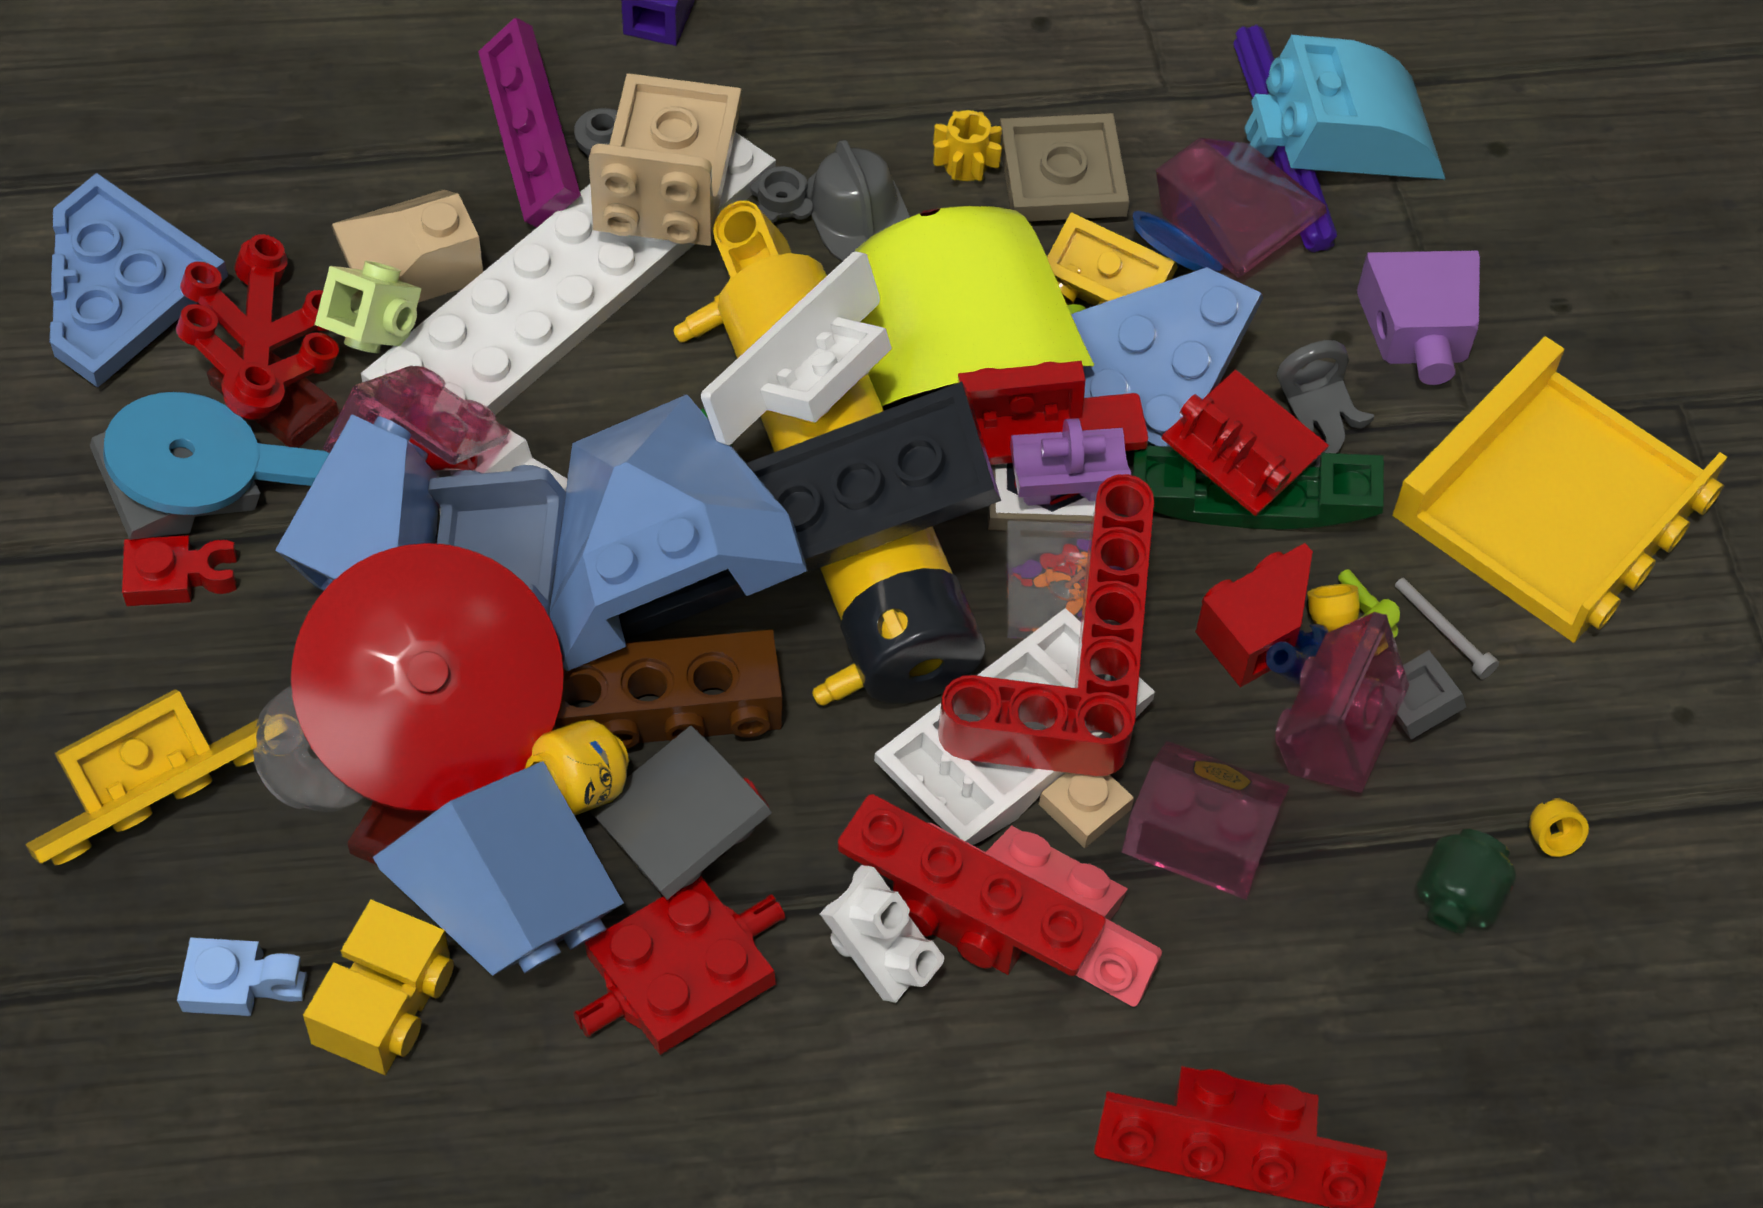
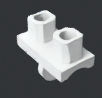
[820,865,944,1003]

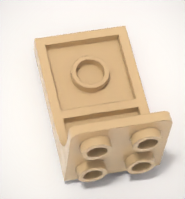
[589,73,741,246]

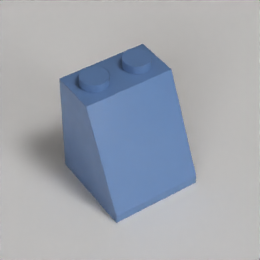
[275,414,439,591]
[373,761,624,976]

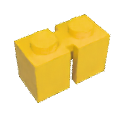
[303,899,454,1076]

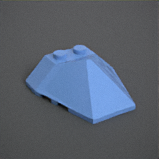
[549,394,808,671]

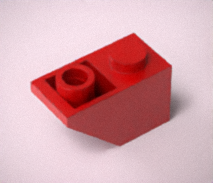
[1195,543,1313,688]

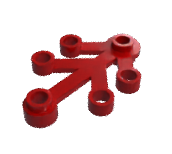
[176,234,339,419]

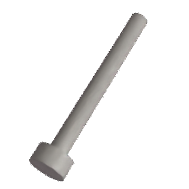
[1395,578,1499,680]

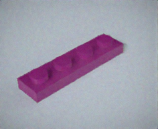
[478,17,581,227]

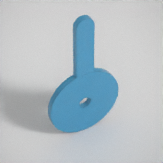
[103,392,330,515]

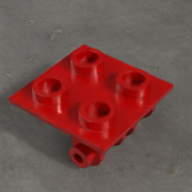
[1161,370,1329,516]

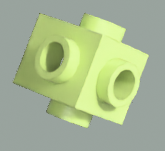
[315,261,422,353]

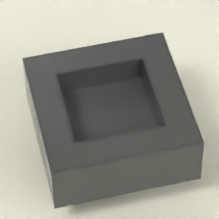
[1374,650,1466,739]

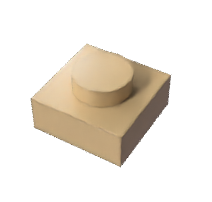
[1039,773,1134,848]

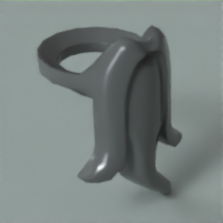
[1276,340,1374,467]

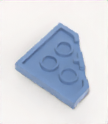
[50,173,228,387]
[1071,267,1263,447]

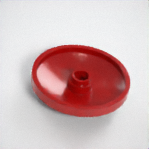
[291,543,564,813]

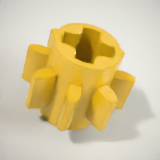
[933,110,1002,181]

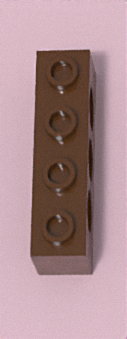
[552,629,782,749]

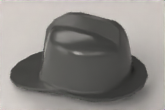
[805,139,910,262]

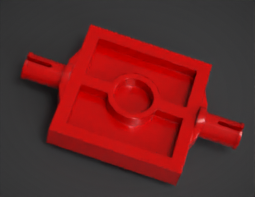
[573,875,785,1055]

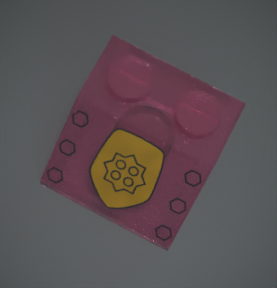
[1122,741,1290,900]

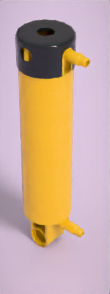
[673,200,986,706]

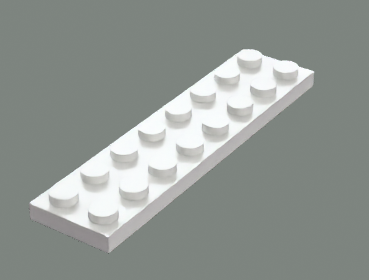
[361,132,776,439]

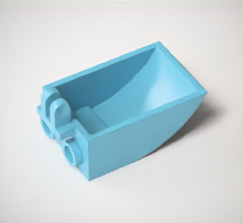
[1244,35,1445,179]

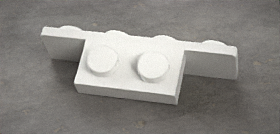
[701,251,892,445]

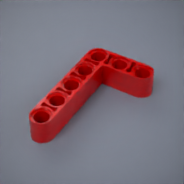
[938,474,1154,776]

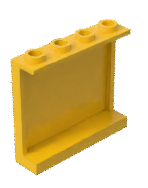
[1392,336,1728,643]

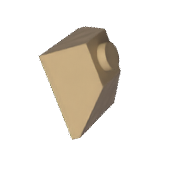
[332,190,483,302]

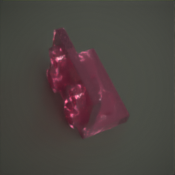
[323,365,510,465]

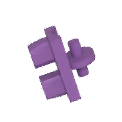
[1010,418,1131,506]

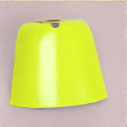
[855,206,1094,406]

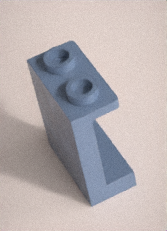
[428,465,566,618]

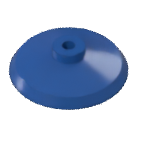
[1133,211,1223,272]

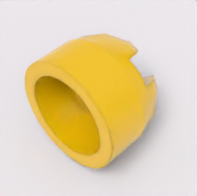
[1307,584,1360,634]
[1529,798,1589,857]

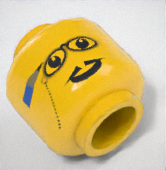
[525,720,629,815]

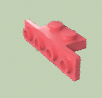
[929,823,1162,1006]

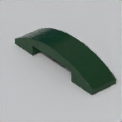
[1133,446,1384,529]

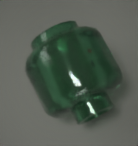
[1416,829,1517,933]

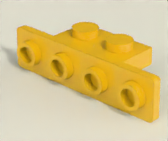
[1047,212,1178,306]
[26,690,282,865]

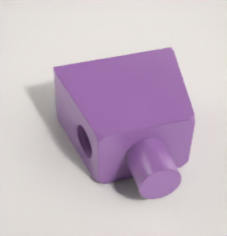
[1357,251,1480,385]

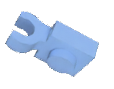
[177,938,308,1016]

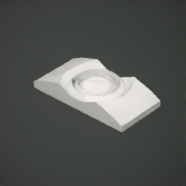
[874,608,1155,845]

